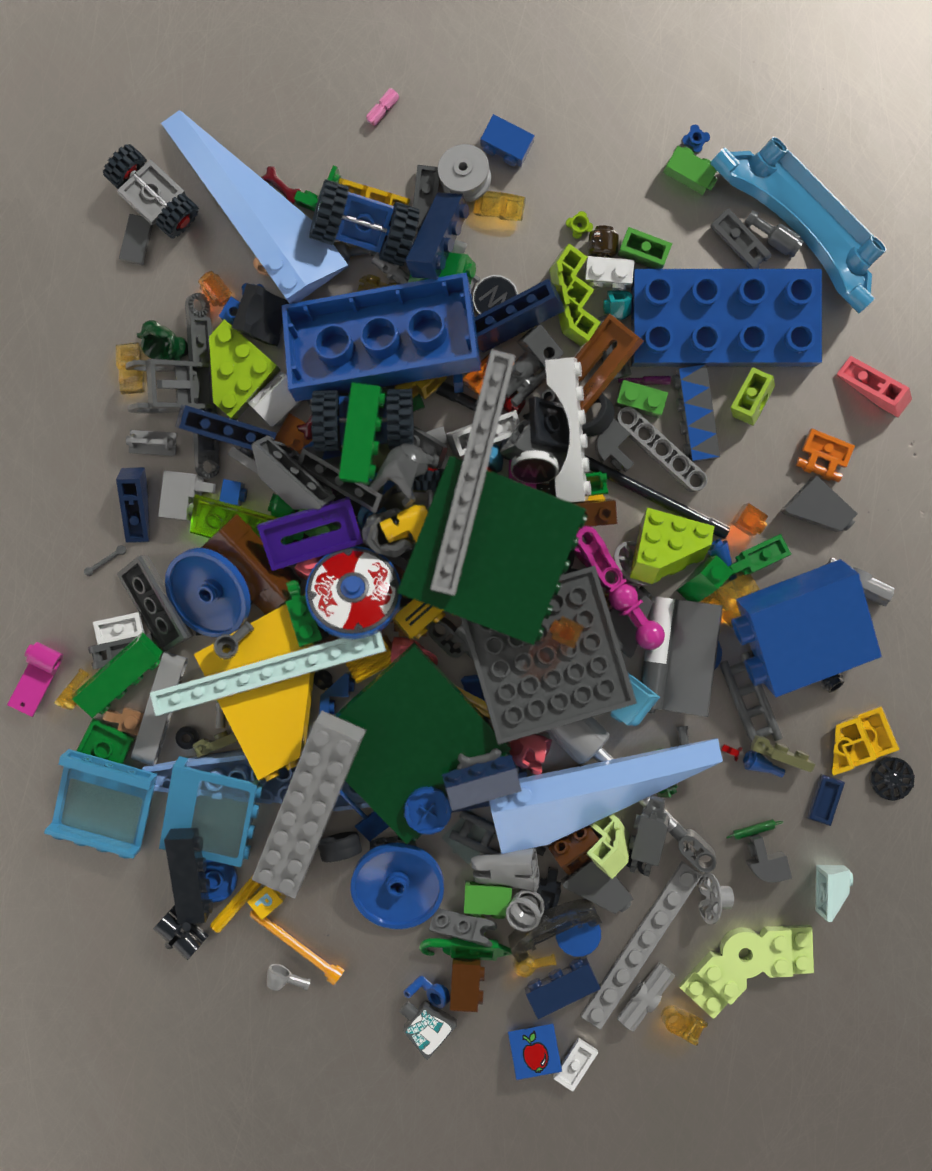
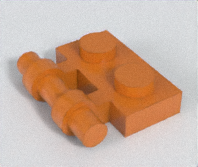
[796,429,855,483]

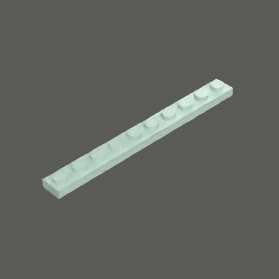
[150,631,386,716]

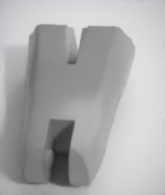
[471,848,540,892]

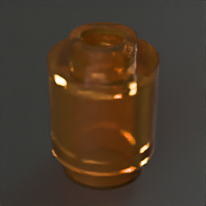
[198,271,232,307]

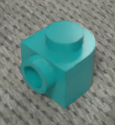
[603,290,632,320]

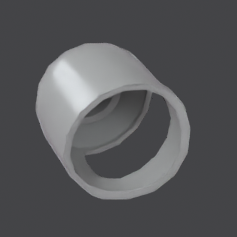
[506,890,545,931]

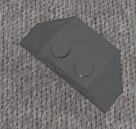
[252,435,336,509]

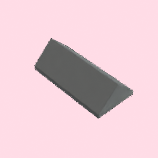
[117,555,194,653]

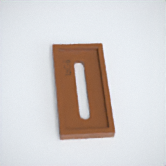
[575,314,644,413]

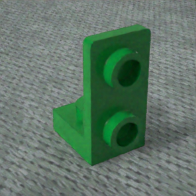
[294,165,341,212]

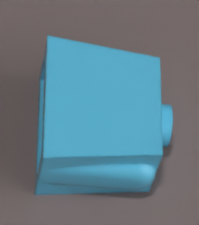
[610,672,660,726]

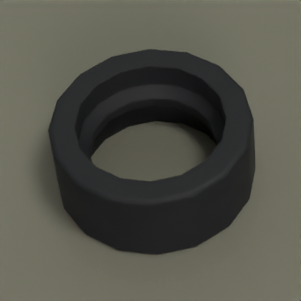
[582,393,615,437]

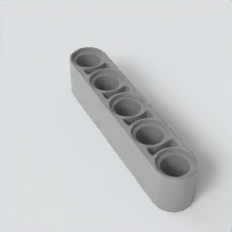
[615,407,708,492]
[131,651,188,765]

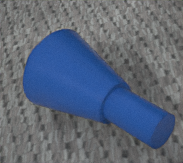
[707,539,738,581]
[743,750,786,778]

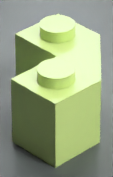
[587,814,629,879]

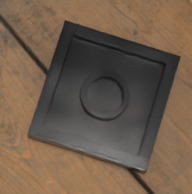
[529,396,570,452]

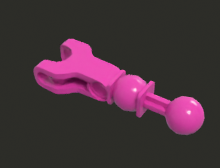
[574,526,665,650]

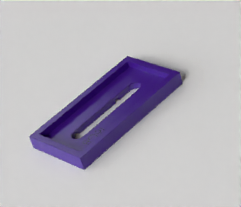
[257,497,363,571]

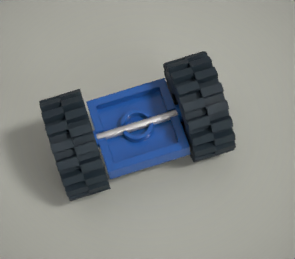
[309,179,419,266]
[311,389,414,451]

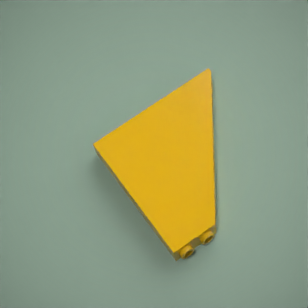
[194,594,320,782]

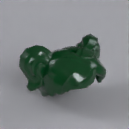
[137,320,188,361]

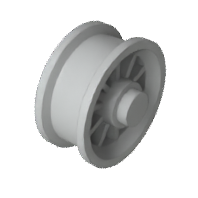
[438,144,491,202]

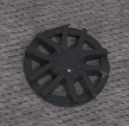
[870,757,915,801]

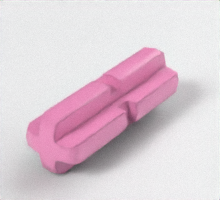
[366,88,399,126]

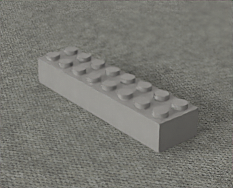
[252,711,366,899]

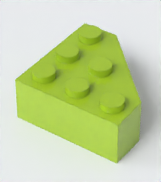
[209,319,281,420]
[629,507,714,584]

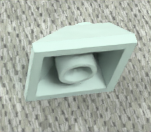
[815,865,853,922]

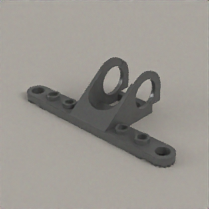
[125,293,220,479]

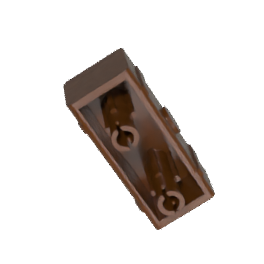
[201,514,302,615]

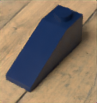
[116,467,150,543]

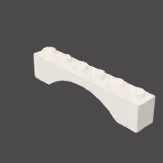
[545,357,591,502]

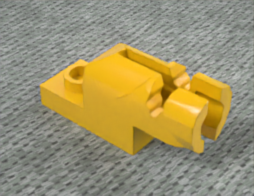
[380,505,428,543]

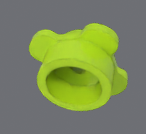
[566,211,593,239]

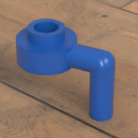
[403,976,450,1009]

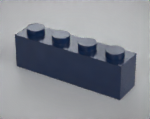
[405,192,469,280]
[475,278,565,353]
[175,404,276,450]

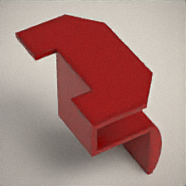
[721,744,743,762]

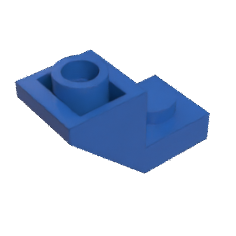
[319,672,355,715]

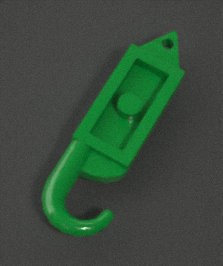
[419,937,512,961]

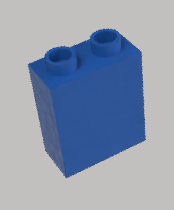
[731,559,882,697]

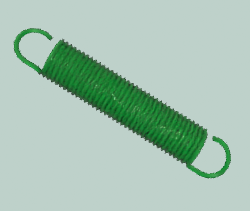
[726,819,783,840]

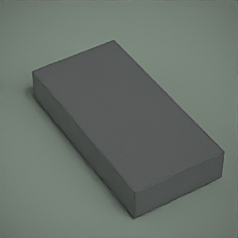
[119,214,153,265]

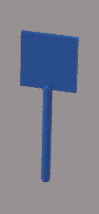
[339,790,389,842]

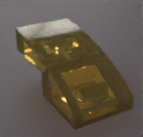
[473,191,526,221]
[116,342,145,395]
[714,574,760,611]

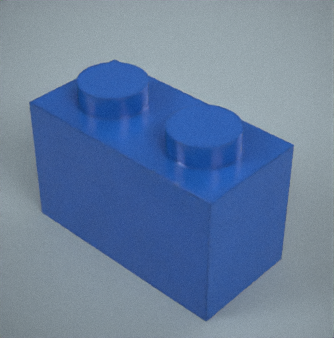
[480,114,535,167]

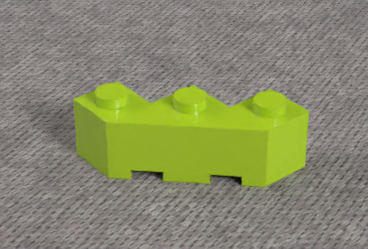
[549,243,601,347]

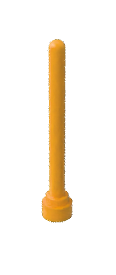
[250,910,345,986]

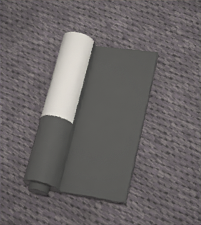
[641,596,723,717]

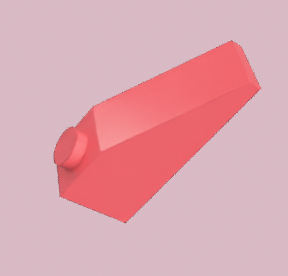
[837,356,912,417]

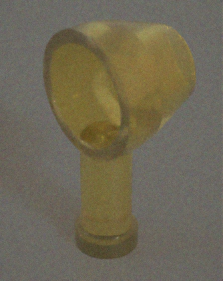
[54,668,90,711]
[513,953,557,978]

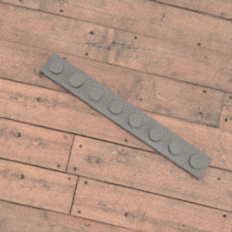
[581,861,702,1030]

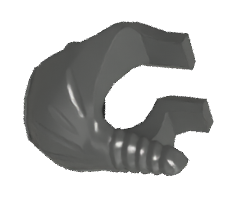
[369,444,439,508]

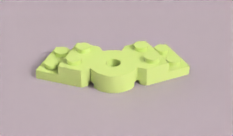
[679,925,814,1019]

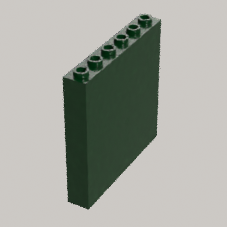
[397,456,587,645]
[334,642,511,844]

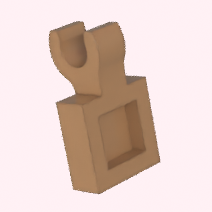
[102,707,144,736]

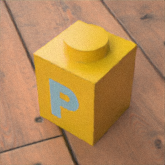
[247,886,286,920]

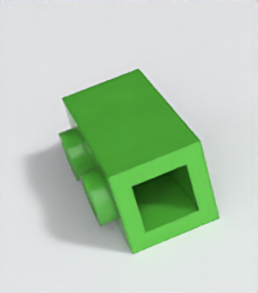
[663,146,718,195]

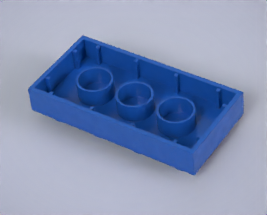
[631,269,822,367]
[282,272,481,402]

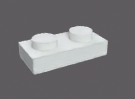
[93,612,145,645]
[553,1038,598,1091]

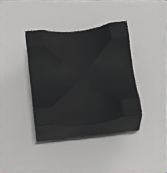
[232,284,289,347]

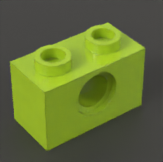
[731,367,775,426]

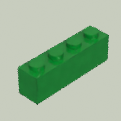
[339,383,386,485]
[72,632,162,718]

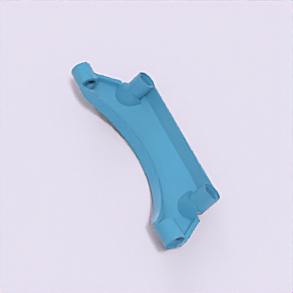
[710,137,886,313]

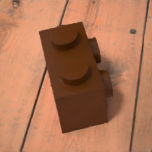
[547,825,600,876]
[450,958,485,1012]

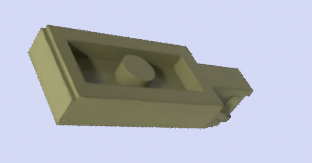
[193,730,238,757]
[750,735,816,772]

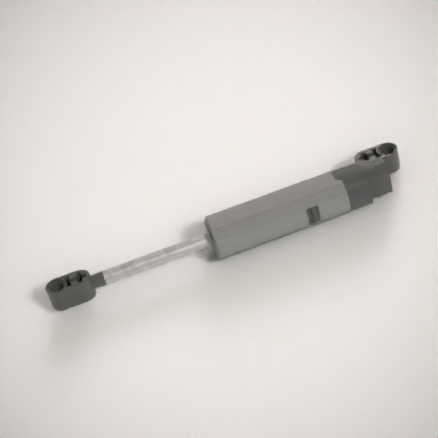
[428,617,716,873]

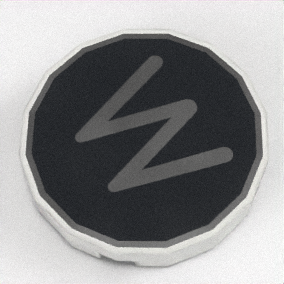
[473,275,518,315]
[511,450,558,484]

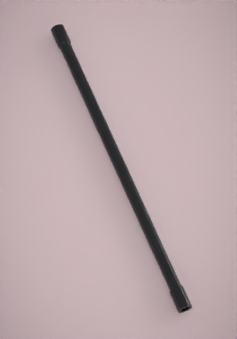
[436,382,731,539]

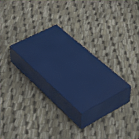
[807,774,845,826]

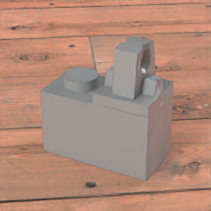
[158,470,216,521]

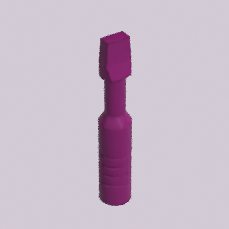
[618,376,671,385]

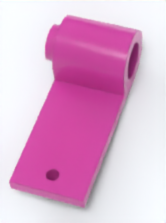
[7,642,63,717]

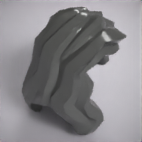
[362,508,416,557]

